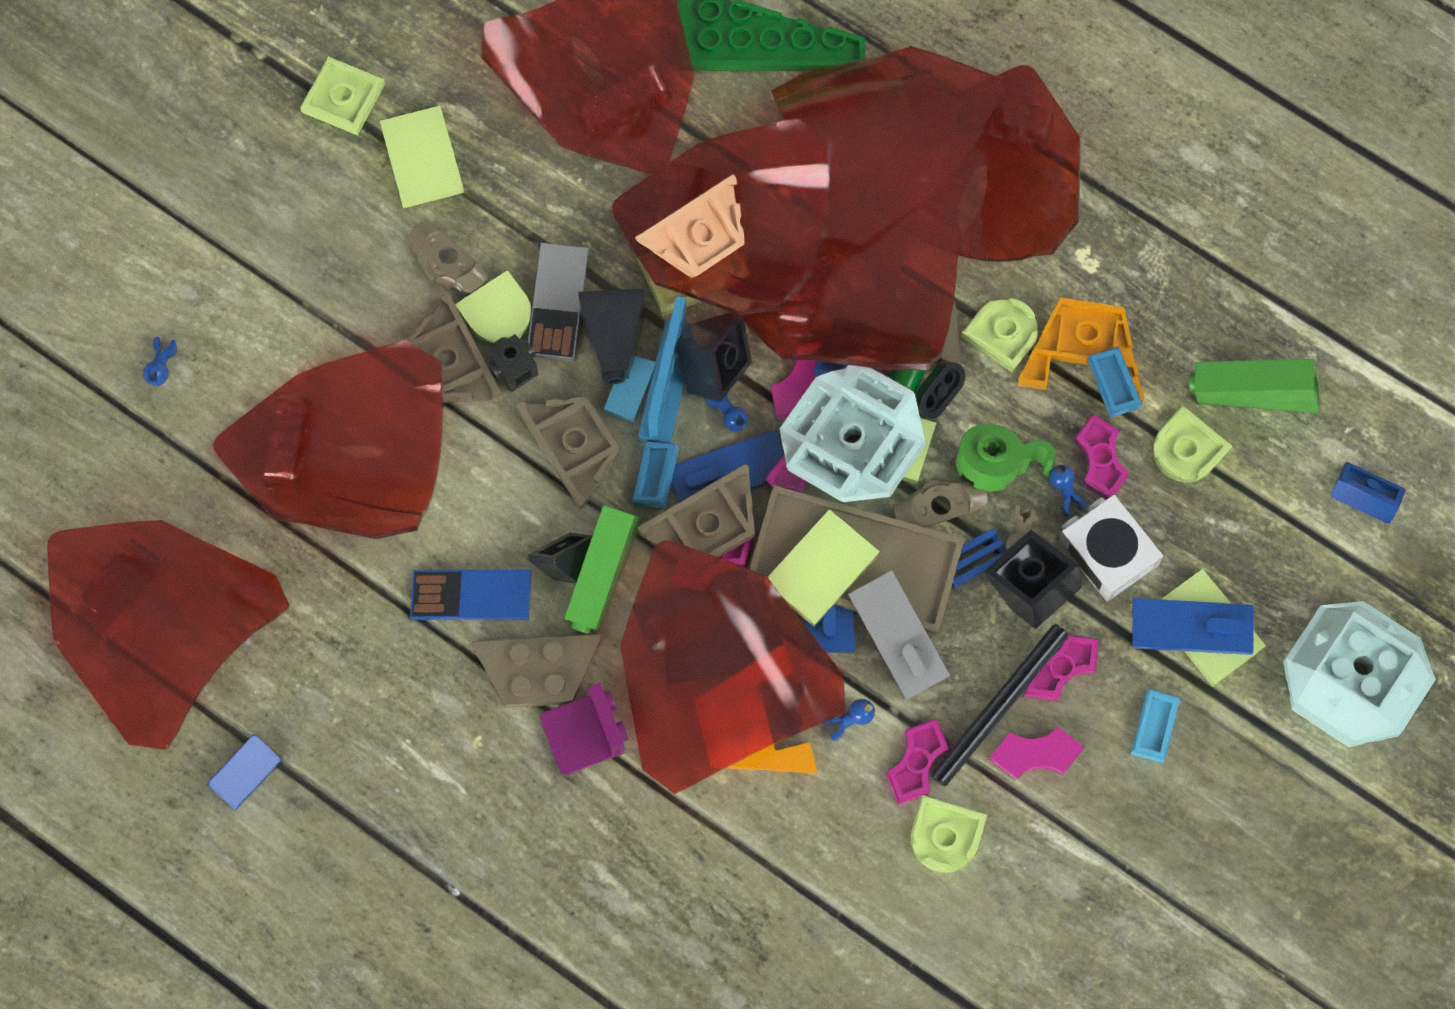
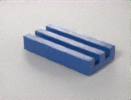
[952,528,1007,590]

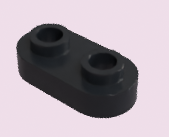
[915,361,965,419]

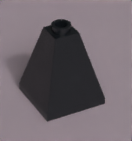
[578,289,645,384]

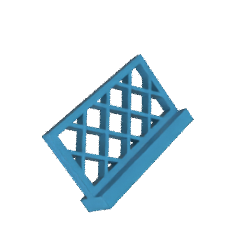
[638,296,692,443]

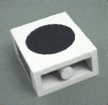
[1059,495,1163,602]

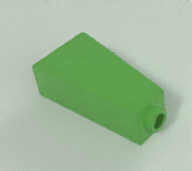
[1189,359,1320,413]
[564,505,643,634]

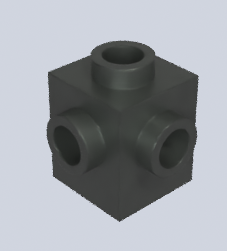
[487,334,538,392]

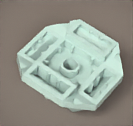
[780,361,926,502]
[1283,601,1436,747]

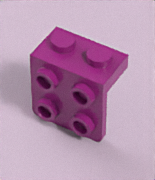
[540,683,629,775]

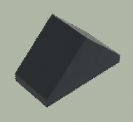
[528,532,592,584]

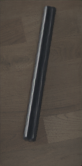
[932,624,1068,786]

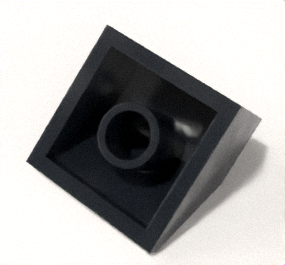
[677,310,752,401]
[985,530,1082,629]

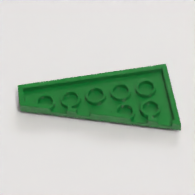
[679,0,866,71]

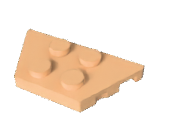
[635,174,745,278]

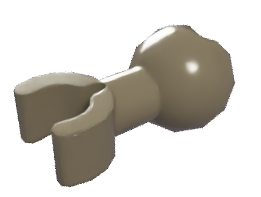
[1006,505,1035,550]

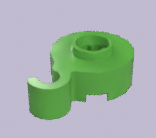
[955,423,1056,492]

